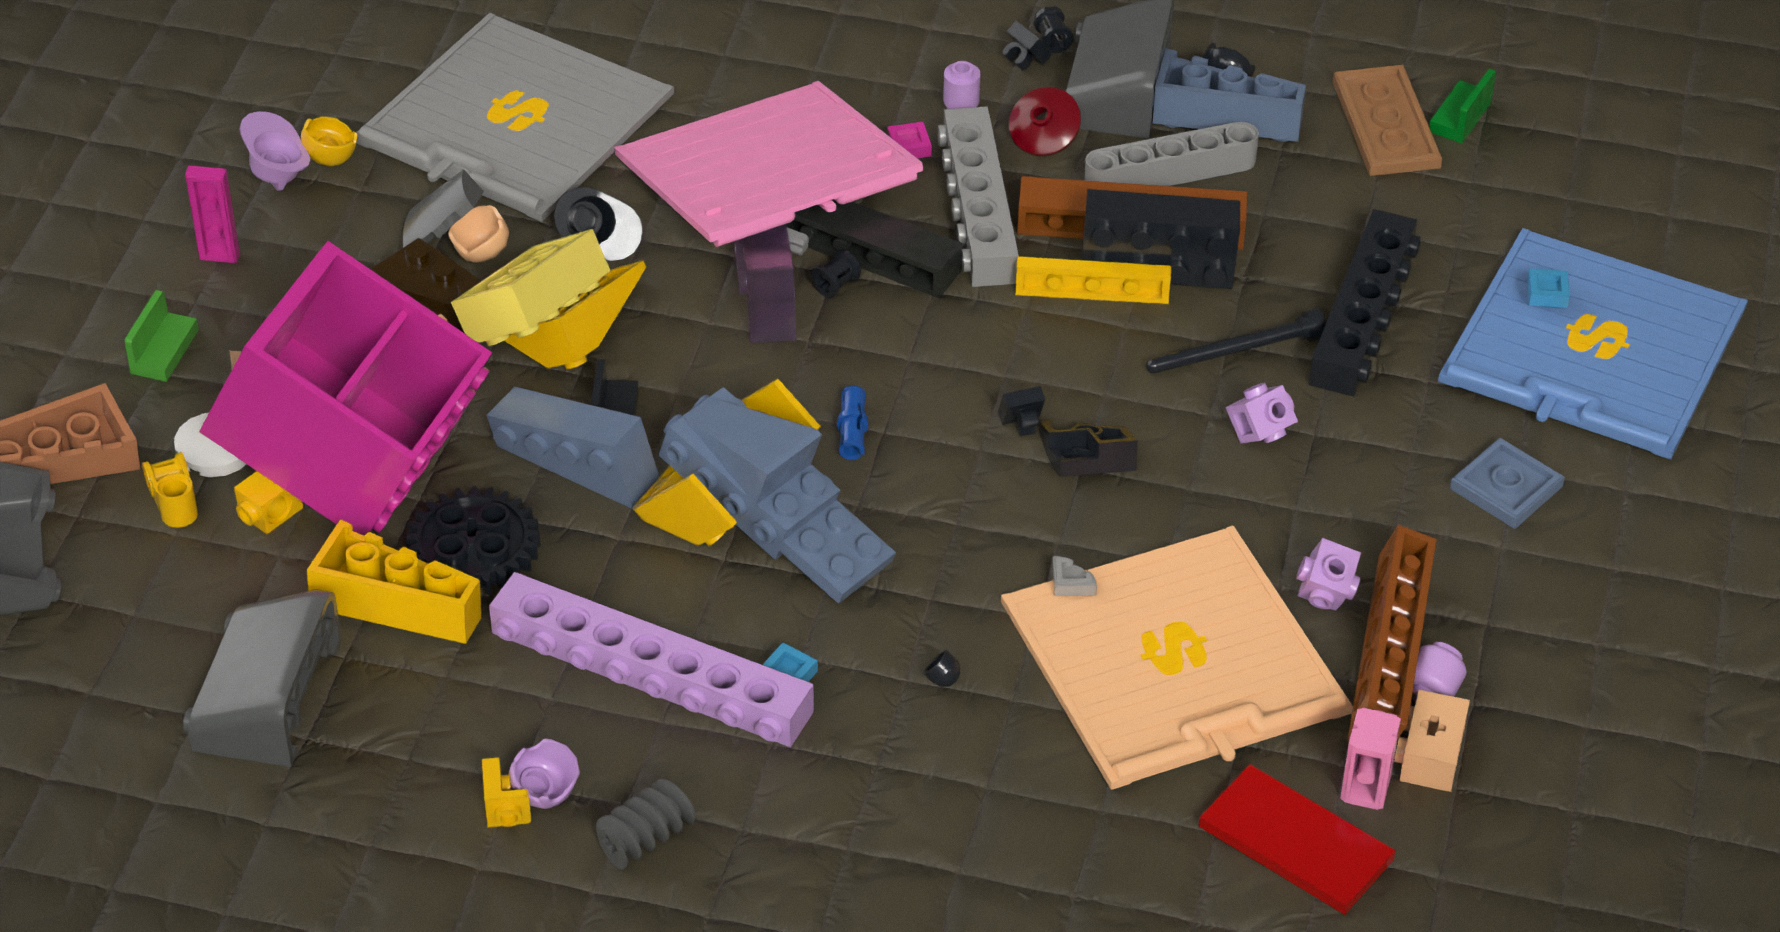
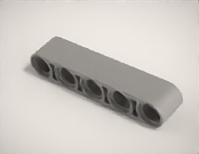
[1084,122,1259,186]

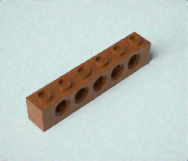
[1347,524,1437,741]

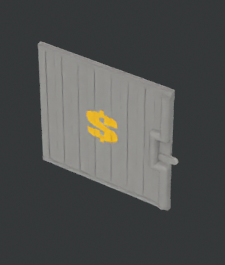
[356,13,674,222]

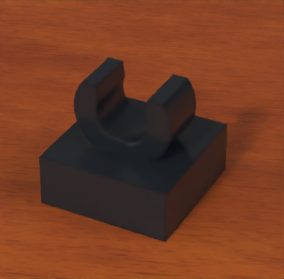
[1003,21,1052,71]
[998,386,1045,437]

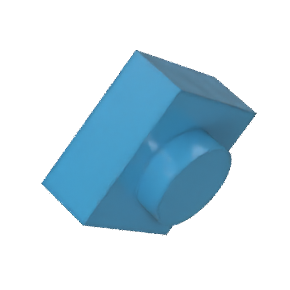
[1527,269,1570,308]
[763,643,818,682]

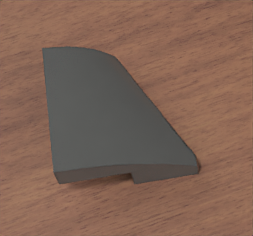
[403,169,484,247]

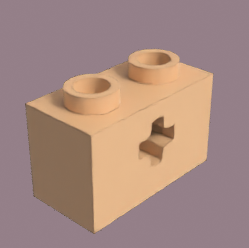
[1394,690,1470,792]

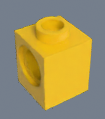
[234,471,303,534]

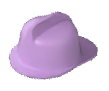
[240,111,310,191]

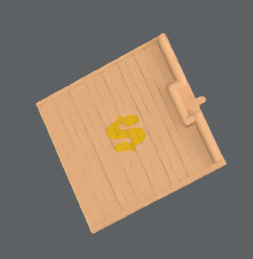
[1001,526,1353,790]

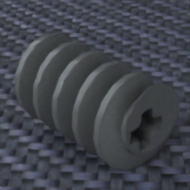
[596,779,696,870]

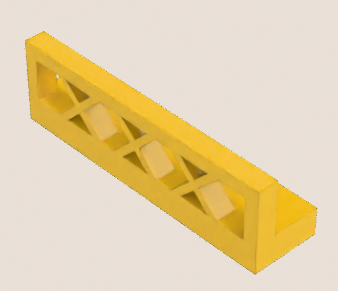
[1015,256,1171,304]

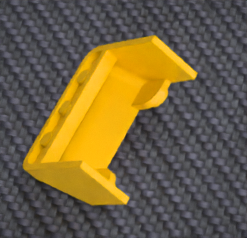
[632,379,821,546]

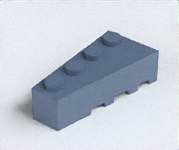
[486,387,659,509]

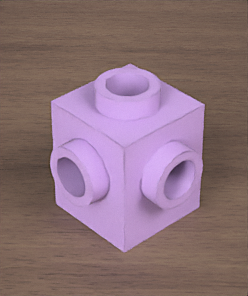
[1226,382,1298,444]
[1296,538,1361,611]

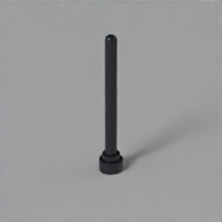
[1146,308,1326,373]

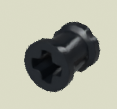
[1033,6,1073,53]
[810,249,861,298]

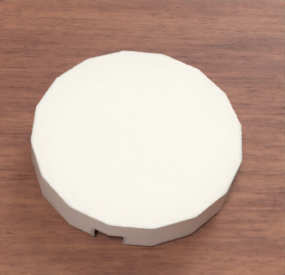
[174,413,246,477]

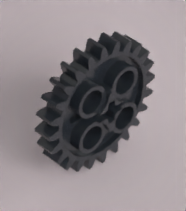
[405,486,541,595]

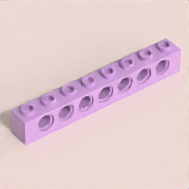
[489,572,814,747]

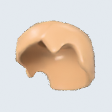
[448,205,509,263]

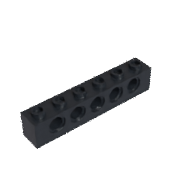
[1309,209,1421,397]

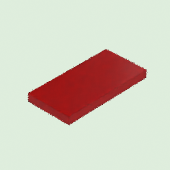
[1199,764,1396,915]

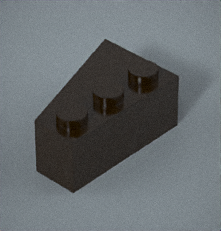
[371,238,481,333]

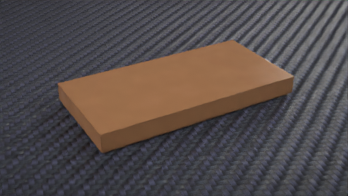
[1332,65,1442,176]

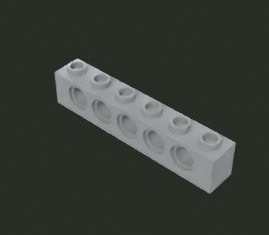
[937,107,1019,287]

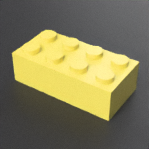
[451,229,610,346]

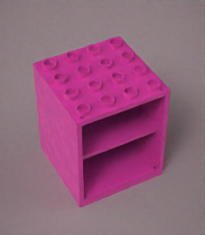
[199,241,492,536]

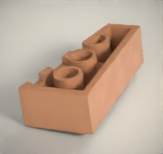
[0,383,140,484]

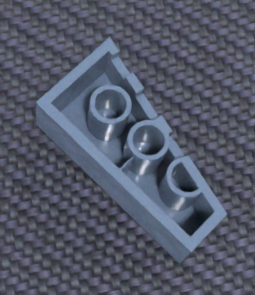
[1152,48,1306,142]

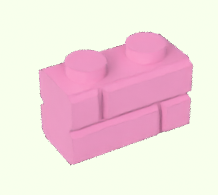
[1340,708,1401,810]

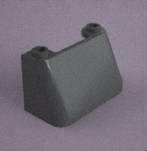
[1061,0,1174,139]
[0,462,61,616]
[183,590,342,767]

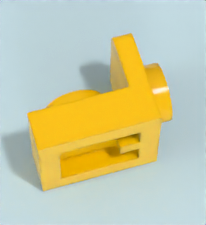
[482,757,531,827]

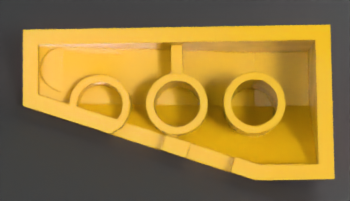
[504,260,646,370]

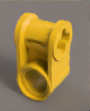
[142,452,198,528]

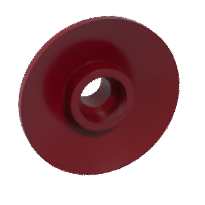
[1009,87,1081,156]

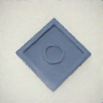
[1450,438,1565,529]

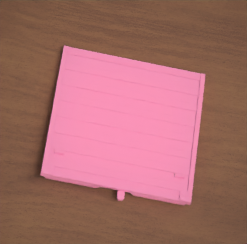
[614,81,923,247]

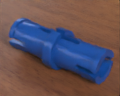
[837,386,868,460]

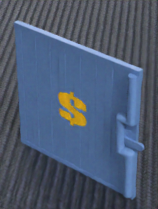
[1438,228,1748,460]

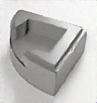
[1052,556,1097,596]

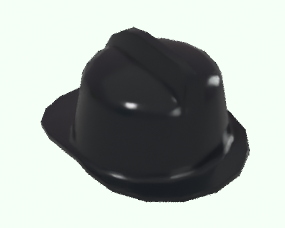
[554,187,643,261]

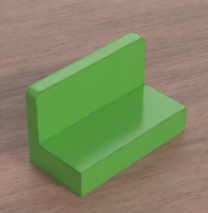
[125,290,199,382]

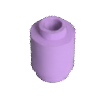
[943,61,980,109]

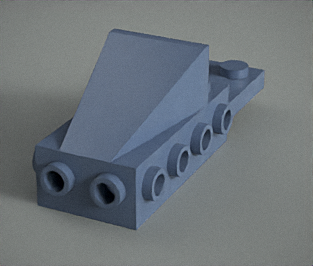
[659,387,896,604]

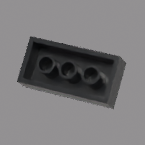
[1081,189,1240,289]

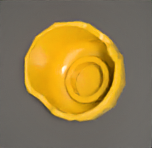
[300,116,357,167]

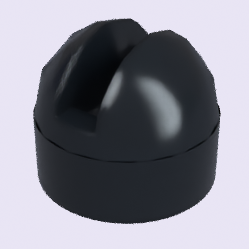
[923,649,960,687]

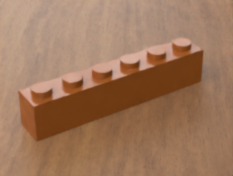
[1017,176,1247,250]

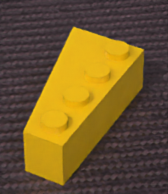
[307,519,481,644]

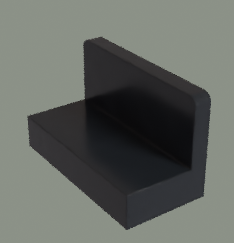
[591,359,639,416]

